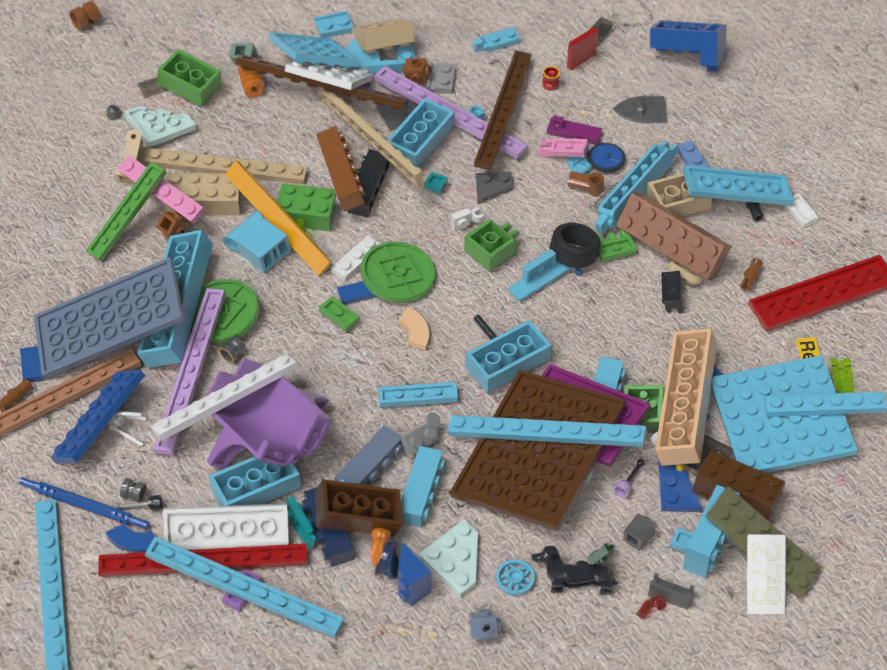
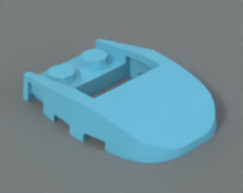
[346,38,415,74]

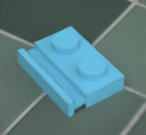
[314,11,354,38]

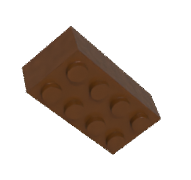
[692,450,786,520]
[315,479,403,537]

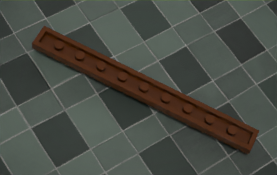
[474,50,532,171]
[236,55,408,110]

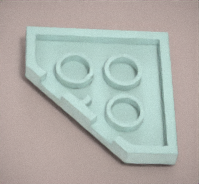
[124,106,197,148]
[419,519,478,598]

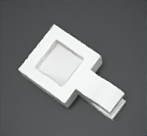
[451,207,484,231]

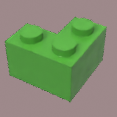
[624,385,665,431]

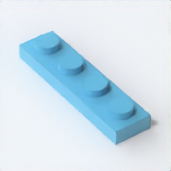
[378,382,458,408]

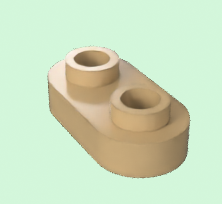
[668,260,704,286]

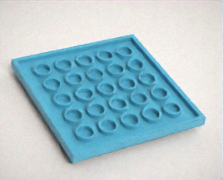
[711,355,858,473]

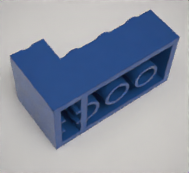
[650,20,727,72]

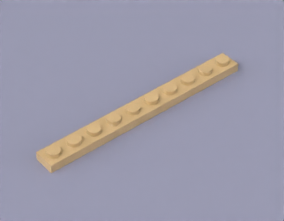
[318,87,424,188]
[140,147,307,185]

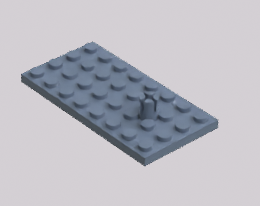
[34,257,184,379]

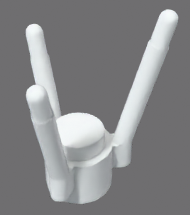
[107,411,147,446]

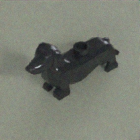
[531,546,619,595]

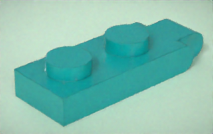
[286,496,316,549]

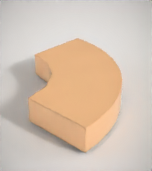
[399,307,429,351]

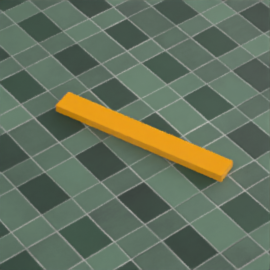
[225,161,332,276]

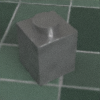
[623,513,655,551]

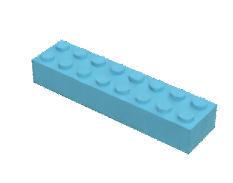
[137,230,213,368]

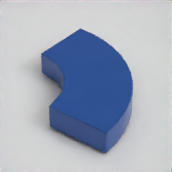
[105,524,155,553]

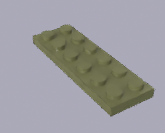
[705,486,822,598]

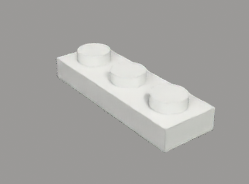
[331,235,381,281]

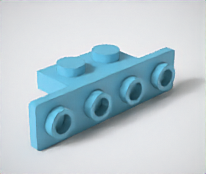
[508,249,572,301]

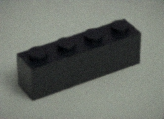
[347,149,390,218]

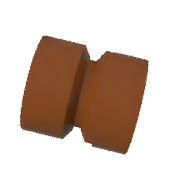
[69,0,101,30]

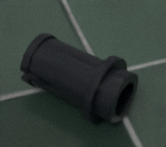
[746,202,764,222]

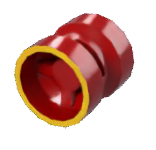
[542,66,560,91]

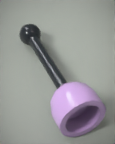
[613,459,645,498]

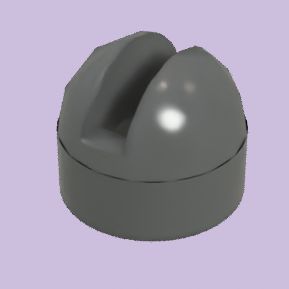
[106,105,121,120]

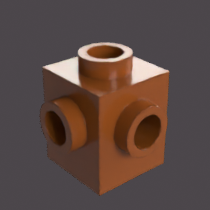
[403,58,432,83]
[156,211,189,238]

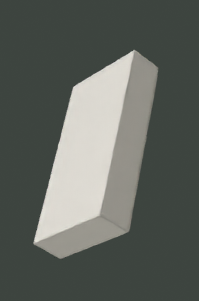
[785,193,819,228]

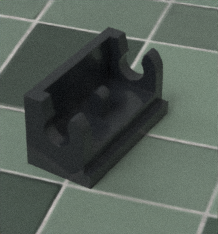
[661,271,684,313]

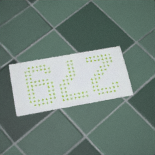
[747,535,785,614]

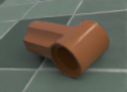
[568,171,604,197]

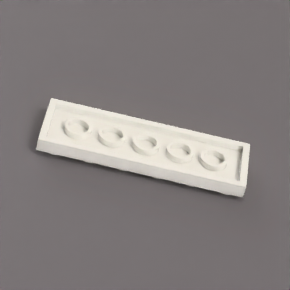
[163,504,289,550]

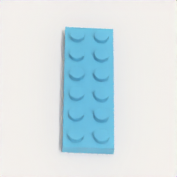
[682,165,794,206]

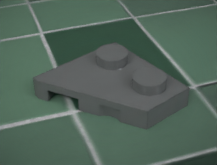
[475,172,513,204]

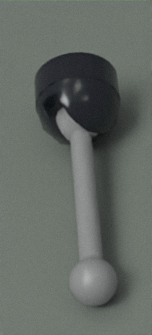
[113,495,163,511]

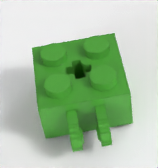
[464,219,520,272]

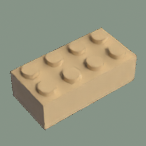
[165,173,241,215]

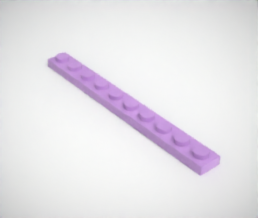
[374,66,528,159]
[153,288,226,455]

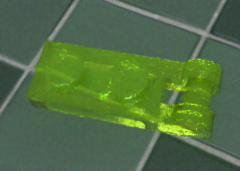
[829,358,854,393]

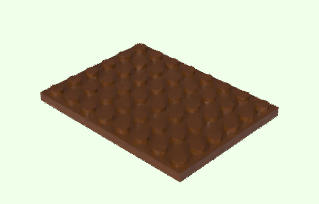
[449,370,627,531]

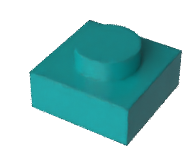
[424,172,448,194]

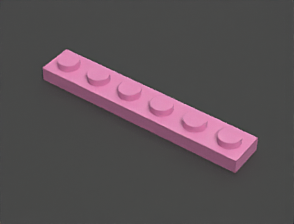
[118,156,205,224]

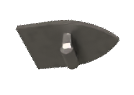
[613,96,667,123]
[376,97,418,131]

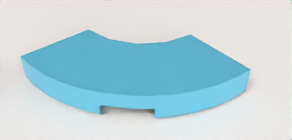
[567,138,592,174]

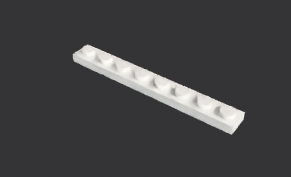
[150,354,298,441]

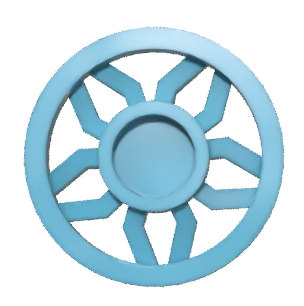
[496,560,535,596]

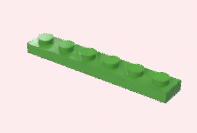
[86,162,167,262]

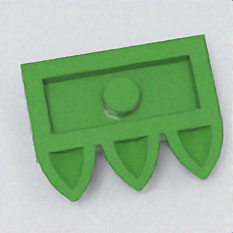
[598,229,637,262]

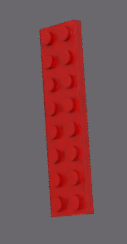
[748,254,887,332]

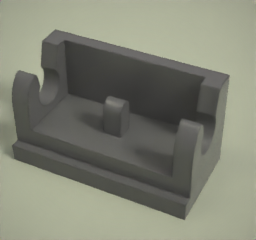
[648,572,695,610]

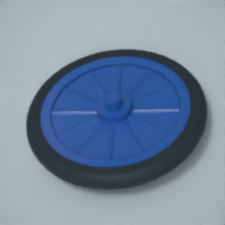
[588,143,625,172]

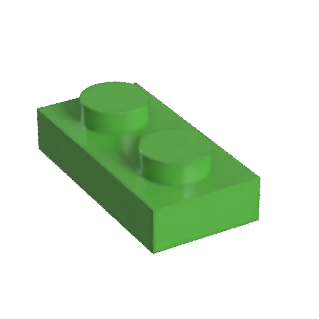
[319,296,359,332]

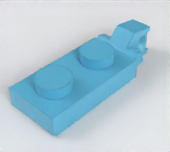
[472,27,521,52]

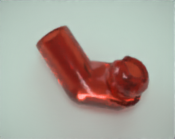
[637,595,667,619]

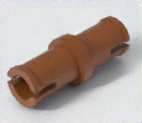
[740,258,763,292]
[0,379,33,412]

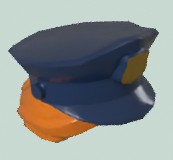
[370,528,403,580]

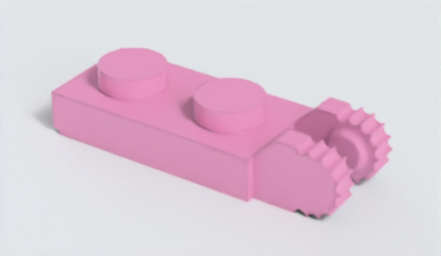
[537,138,589,157]

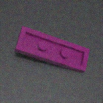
[546,115,603,145]

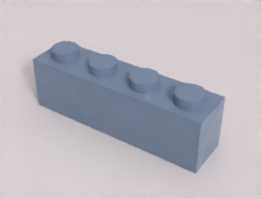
[334,425,404,485]

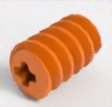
[238,65,265,98]

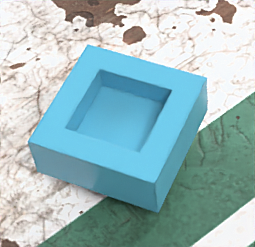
[670,527,693,553]

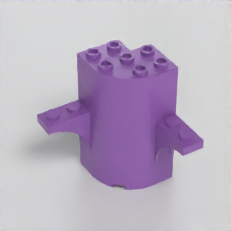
[206,358,332,469]

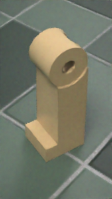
[115,129,144,183]

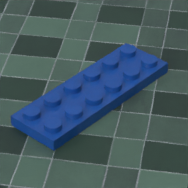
[50,370,145,463]

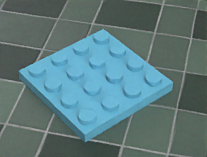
[268,31,360,69]

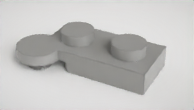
[400,412,441,455]

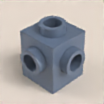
[469,609,501,641]

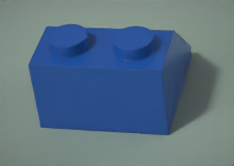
[397,543,431,606]

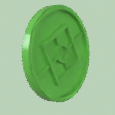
[360,242,436,303]
[190,279,260,344]

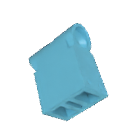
[223,210,291,274]

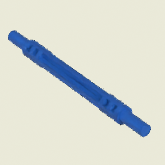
[19,477,150,530]

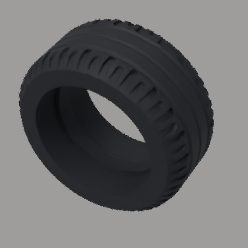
[550,222,600,268]

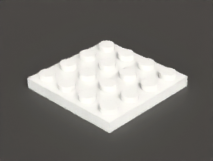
[285,61,374,90]

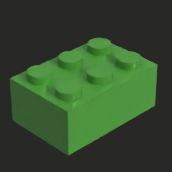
[157,49,222,106]
[277,183,336,232]

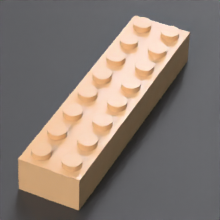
[655,329,717,466]

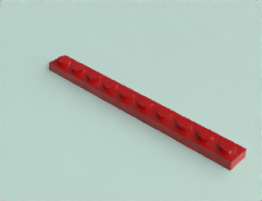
[98,543,307,577]

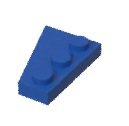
[658,458,702,512]

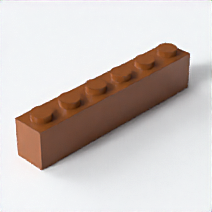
[316,126,365,212]

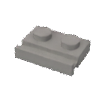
[427,62,455,94]

